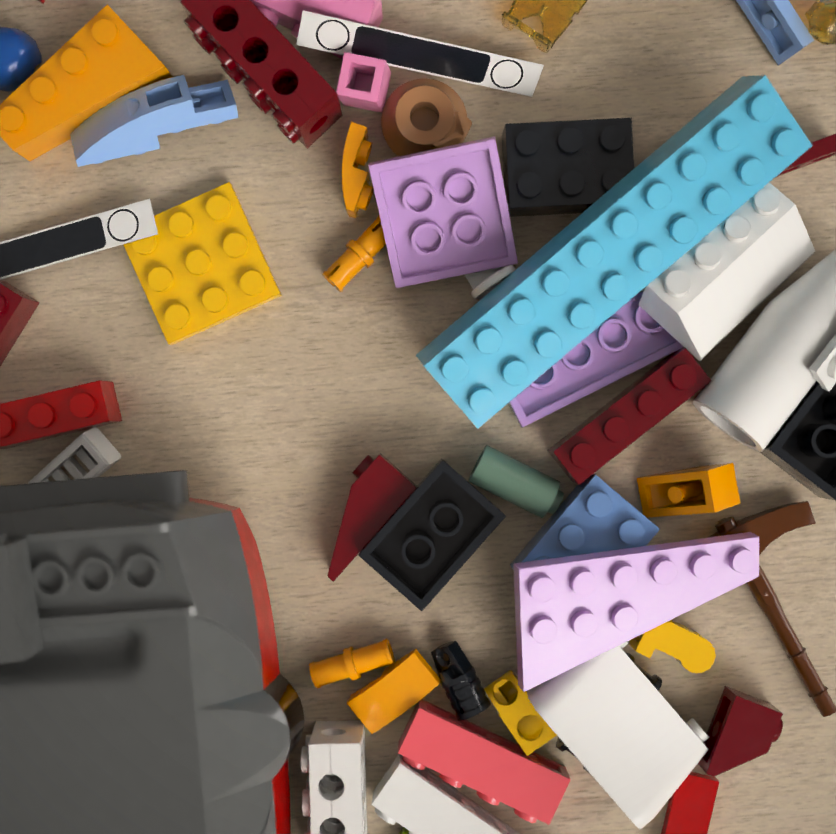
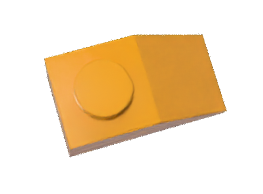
[637,463,740,518]

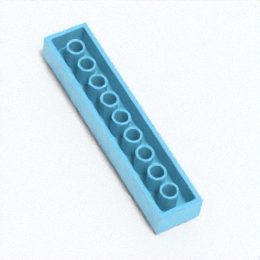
[416,75,813,429]

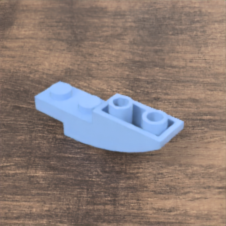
[70,75,239,167]

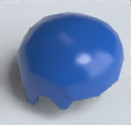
[0,27,42,92]

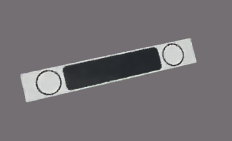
[296,10,544,97]
[0,199,158,280]

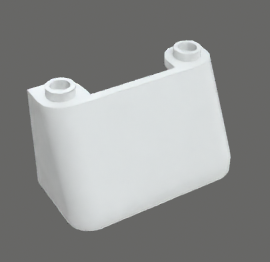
[526,642,709,829]

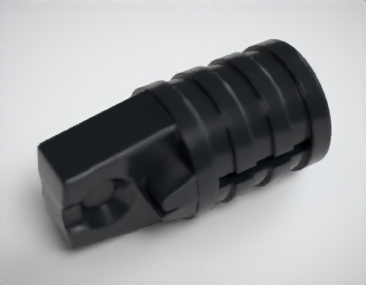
[431,641,491,721]

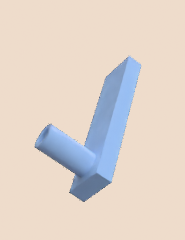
[736,0,814,66]

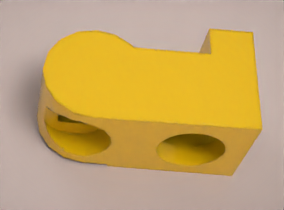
[629,620,716,674]
[484,669,557,756]

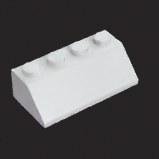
[639,182,815,361]

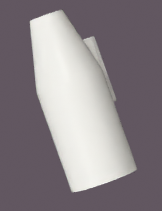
[693,249,836,452]

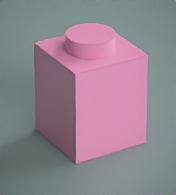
[336,52,391,113]

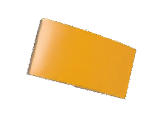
[342,121,374,219]
[346,649,441,734]

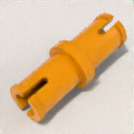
[322,215,386,292]
[309,638,395,689]

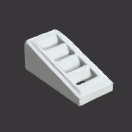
[28,427,121,483]

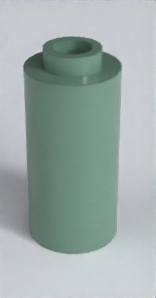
[468,445,564,518]

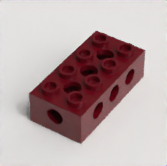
[180,0,343,149]

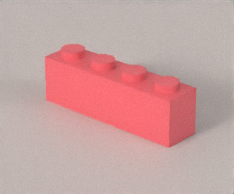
[398,699,571,825]

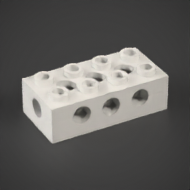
[301,720,367,834]

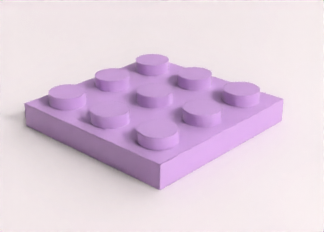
[368,136,518,288]

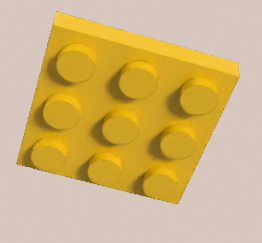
[123,182,282,345]

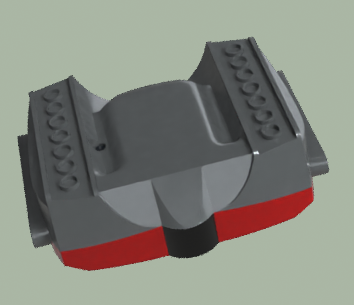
[0,470,304,834]

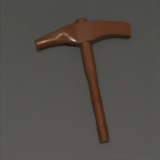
[708,501,836,717]

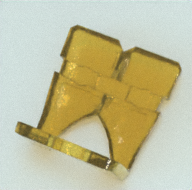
[502,0,588,53]

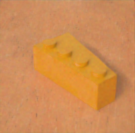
[0,4,173,161]

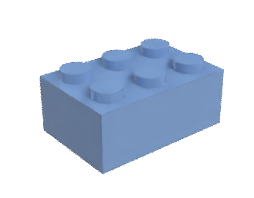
[510,474,660,570]

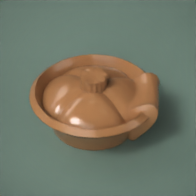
[381,78,472,156]

